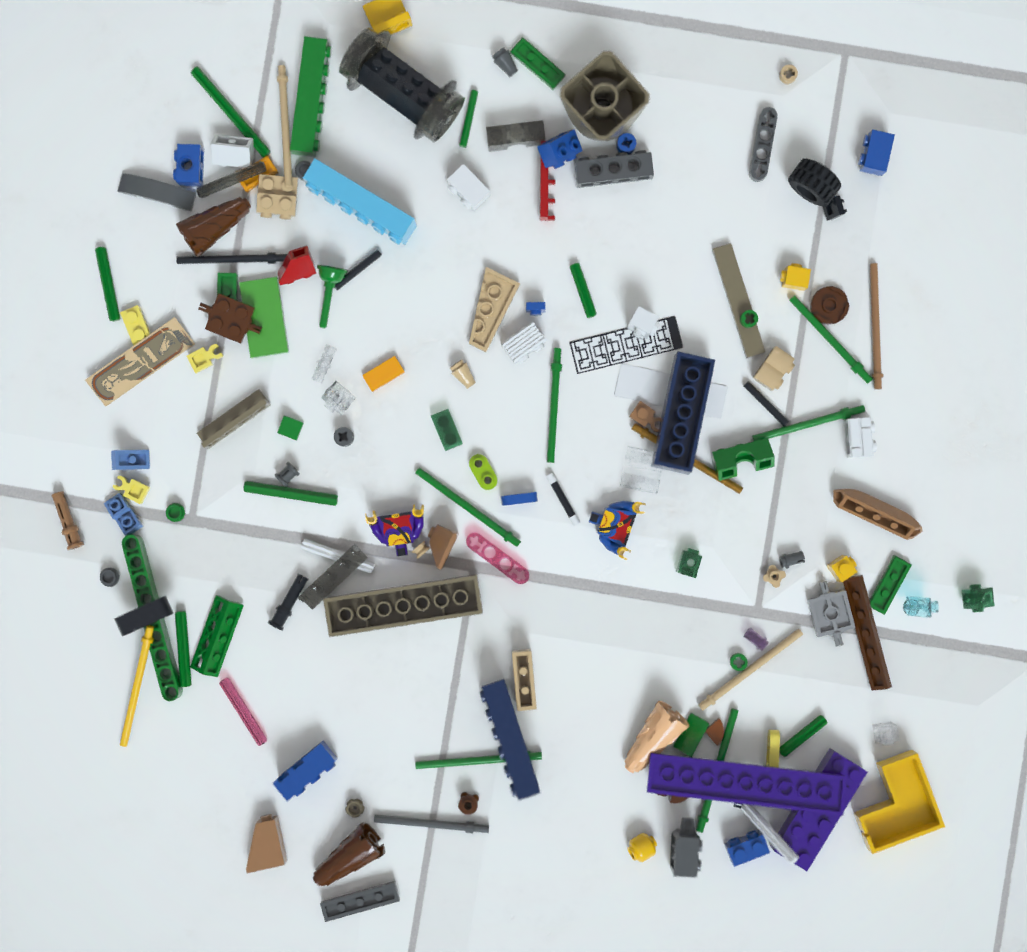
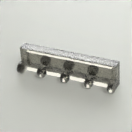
[298,544,368,610]

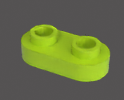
[469,454,498,490]

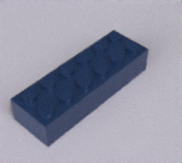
[651,351,715,475]
[479,679,541,801]

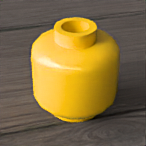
[627,833,657,862]

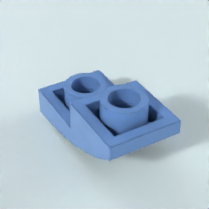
[104,493,143,536]

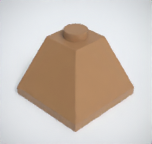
[428,524,458,570]

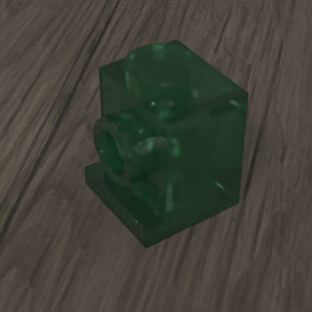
[676,548,702,578]

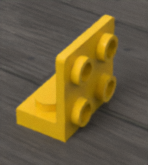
[363,0,412,41]

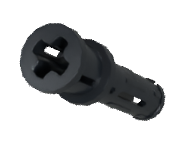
[268,573,309,631]

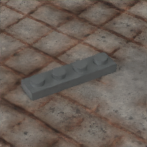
[320,881,400,922]

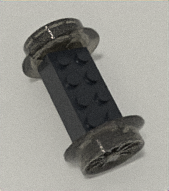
[339,28,465,142]

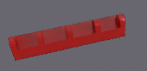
[540,141,556,221]

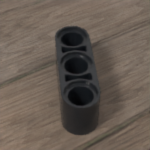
[114,596,174,636]

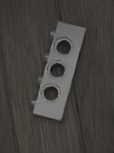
[574,150,654,188]

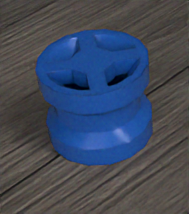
[616,133,636,155]

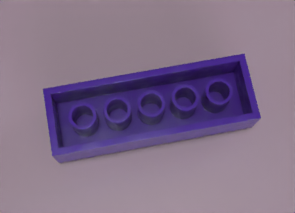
[770,748,868,871]

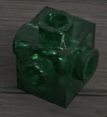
[961,584,995,612]

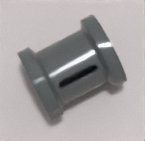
[275,462,300,487]

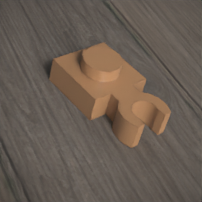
[629,401,661,432]

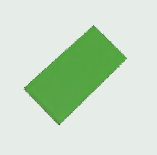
[239,277,289,358]

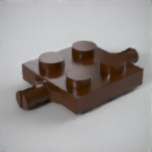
[198,293,262,344]

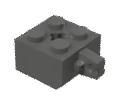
[670,817,702,878]

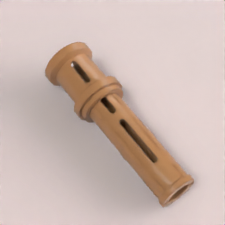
[51,492,84,550]

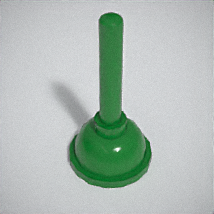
[317,265,348,328]

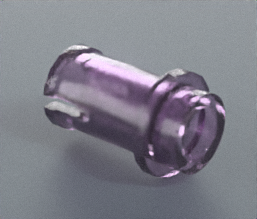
[743,627,769,651]

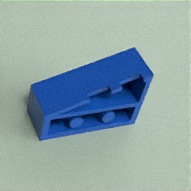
[272,740,337,801]

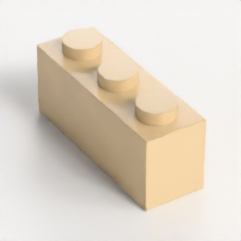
[512,649,537,711]

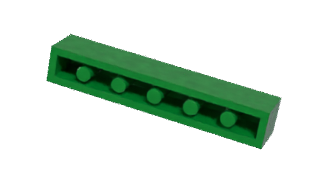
[290,36,332,157]

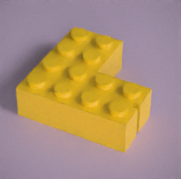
[853,750,945,854]

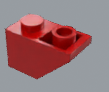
[278,245,317,285]

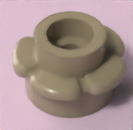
[345,799,365,818]

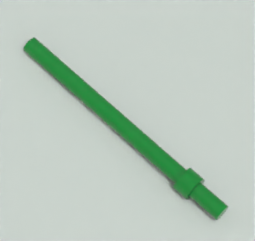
[789,295,873,384]
[547,348,562,463]
[752,405,865,441]

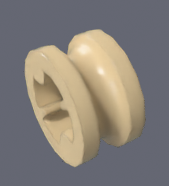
[779,65,798,84]
[412,541,430,559]

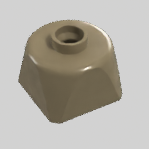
[560,51,650,141]

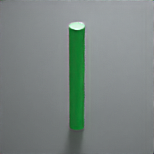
[459,90,478,148]

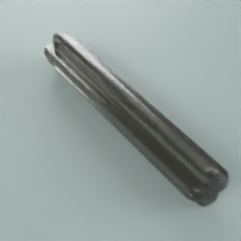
[196,161,267,198]

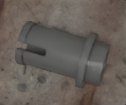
[779,551,805,569]

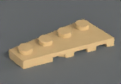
[469,267,520,352]

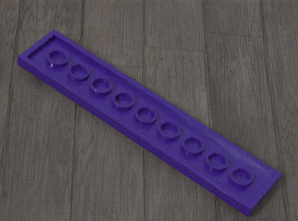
[647,753,847,816]

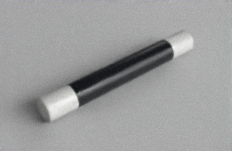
[546,473,580,526]

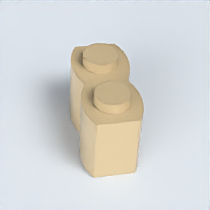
[753,346,795,391]

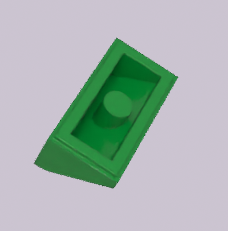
[673,713,709,757]

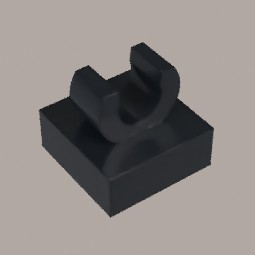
[823,196,847,221]

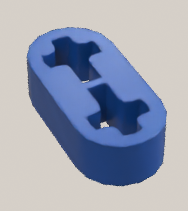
[501,492,538,506]

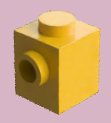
[780,263,811,291]
[826,555,858,583]

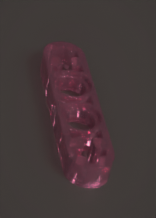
[466,533,529,584]

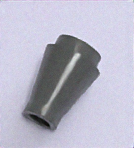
[492,47,519,78]

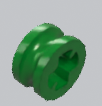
[740,310,758,328]
[730,653,748,671]

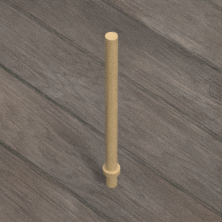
[277,65,293,187]
[698,629,803,711]

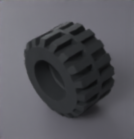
[788,158,842,207]

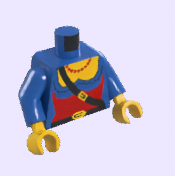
[589,501,646,560]

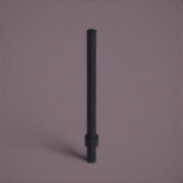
[176,252,287,264]

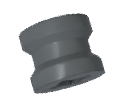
[334,427,354,447]

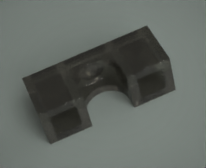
[486,120,546,152]

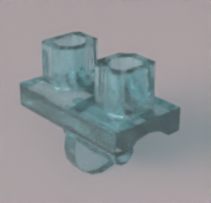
[903,596,939,618]

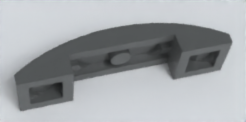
[117,173,196,211]

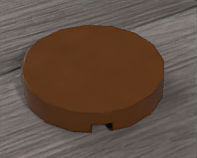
[810,286,849,325]

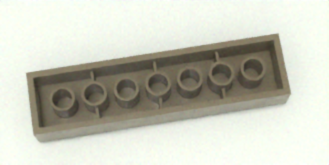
[323,574,483,637]

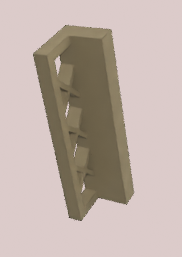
[197,389,271,449]

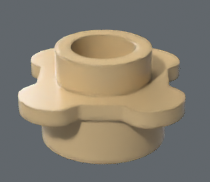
[763,565,786,588]

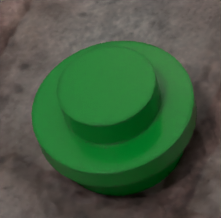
[166,503,185,522]

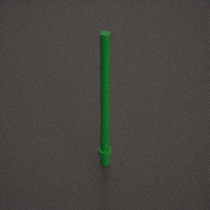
[415,467,521,547]
[696,708,739,833]
[415,751,542,769]

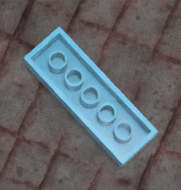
[303,158,417,245]

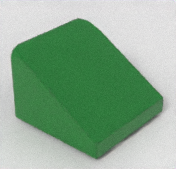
[277,415,304,441]

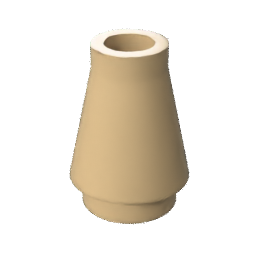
[450,360,476,389]

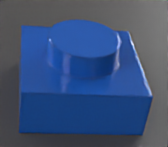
[526,302,546,316]

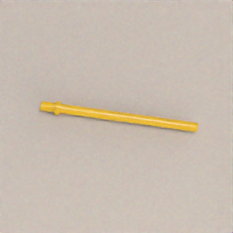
[120,625,154,747]

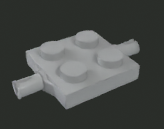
[807,581,855,646]

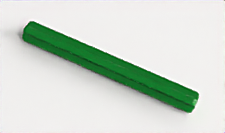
[243,481,338,506]

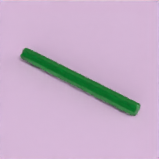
[191,67,270,158]

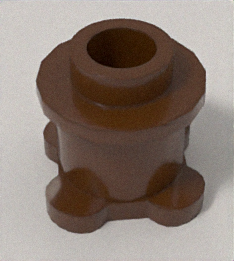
[458,792,479,815]

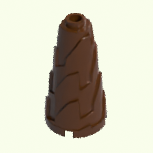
[176,197,251,257]
[313,822,386,886]

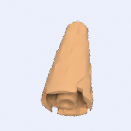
[624,701,689,773]

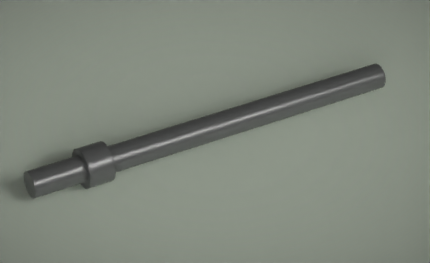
[374,815,489,834]

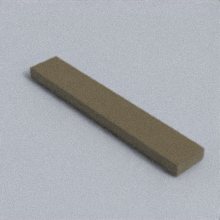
[712,243,765,358]

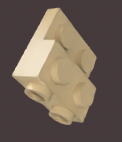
[256,174,298,220]

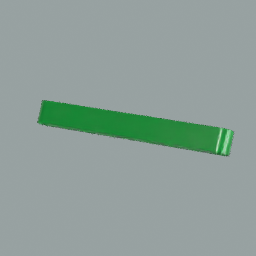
[122,534,183,701]

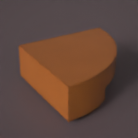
[705,718,724,746]

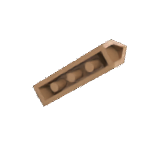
[833,489,923,540]

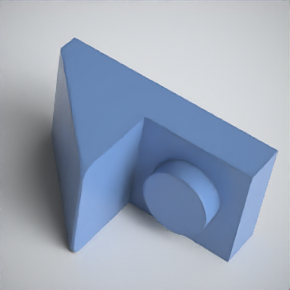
[111,450,150,471]

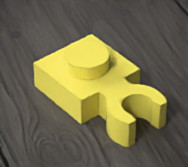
[186,344,224,373]
[113,476,150,504]

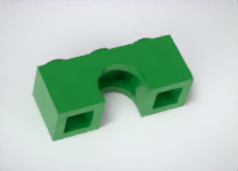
[712,438,775,481]

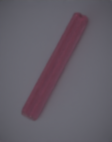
[219,678,267,746]

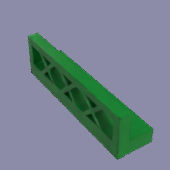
[190,595,244,677]

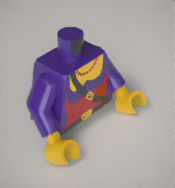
[365,504,424,557]

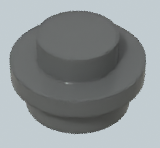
[100,568,120,587]

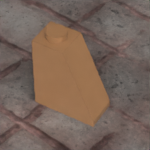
[246,814,288,873]

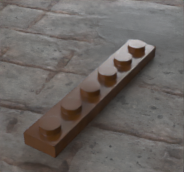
[843,575,892,691]

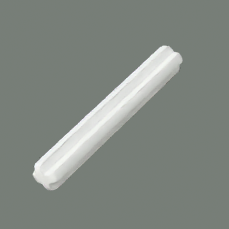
[301,539,375,573]
[740,804,798,864]

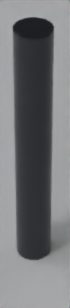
[335,249,382,291]
[743,381,789,427]

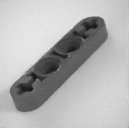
[749,107,777,182]

